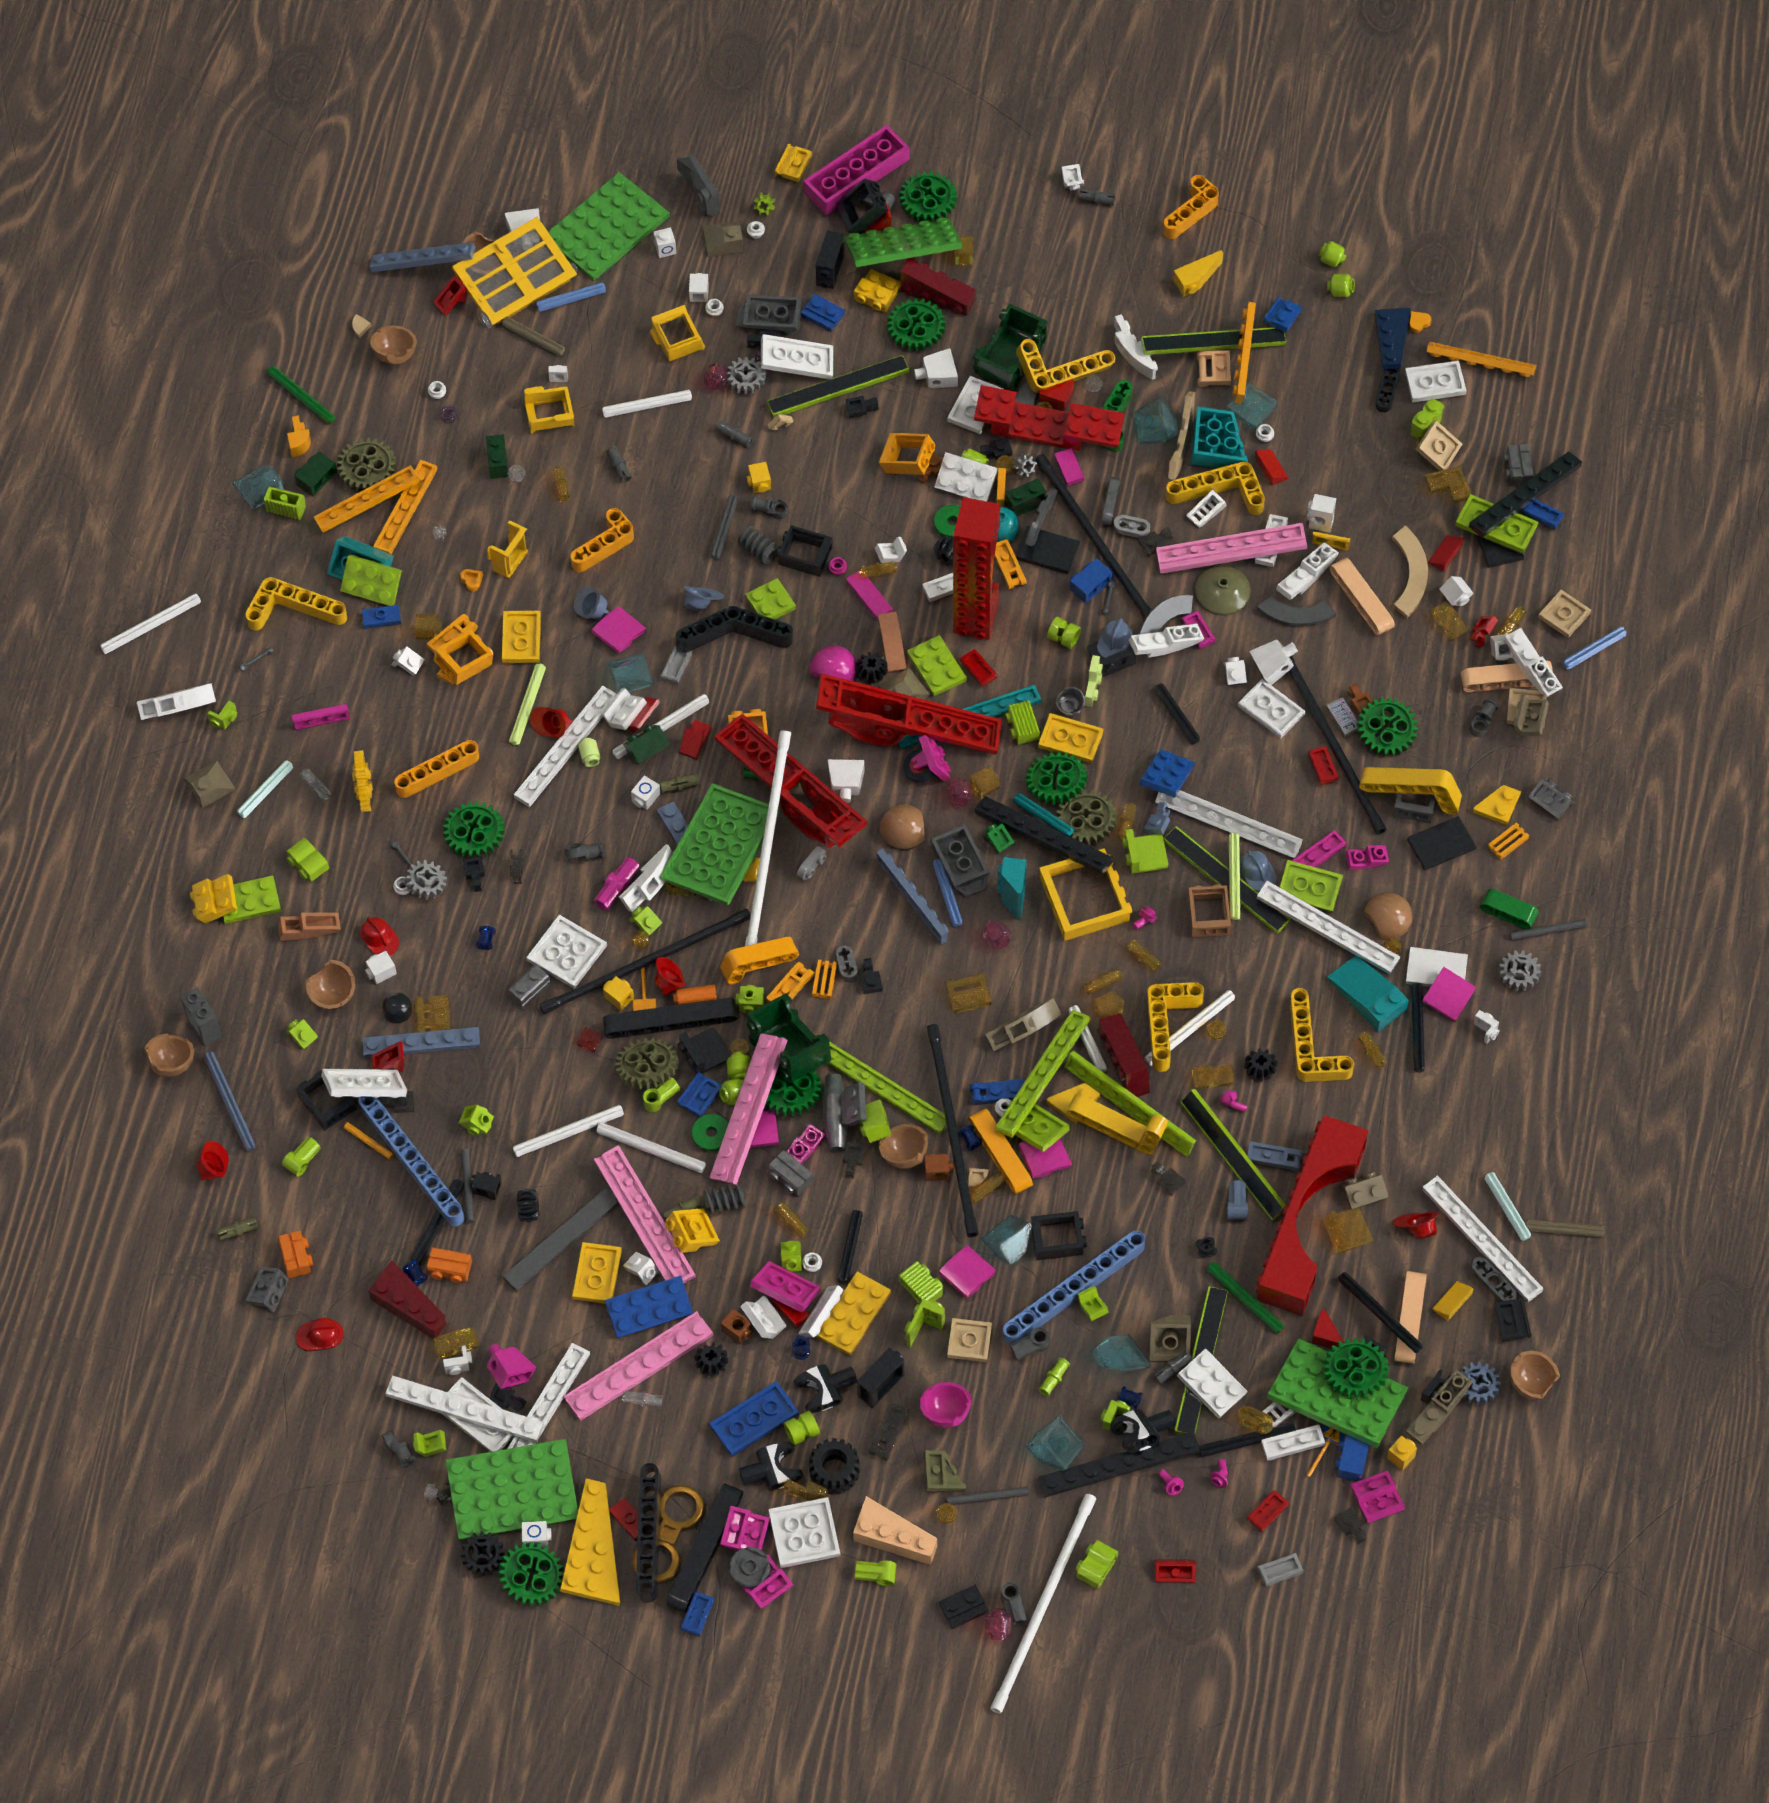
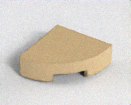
[352,314,371,338]
[767,414,794,430]
[968,1168,989,1189]

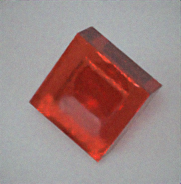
[577,1027,603,1053]

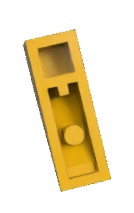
[1173,250,1223,297]

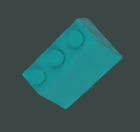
[327,536,394,580]
[997,857,1027,920]

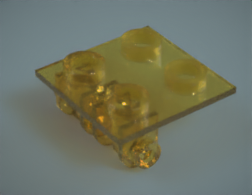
[1322,1207,1374,1254]

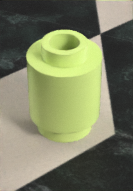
[578,738,600,767]

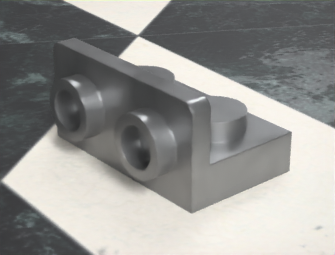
[1528,779,1575,819]
[246,1266,289,1312]

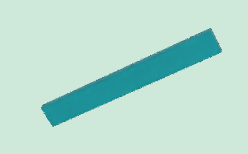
[898,684,1042,750]

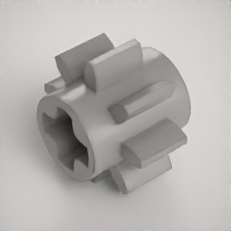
[1013,453,1037,477]

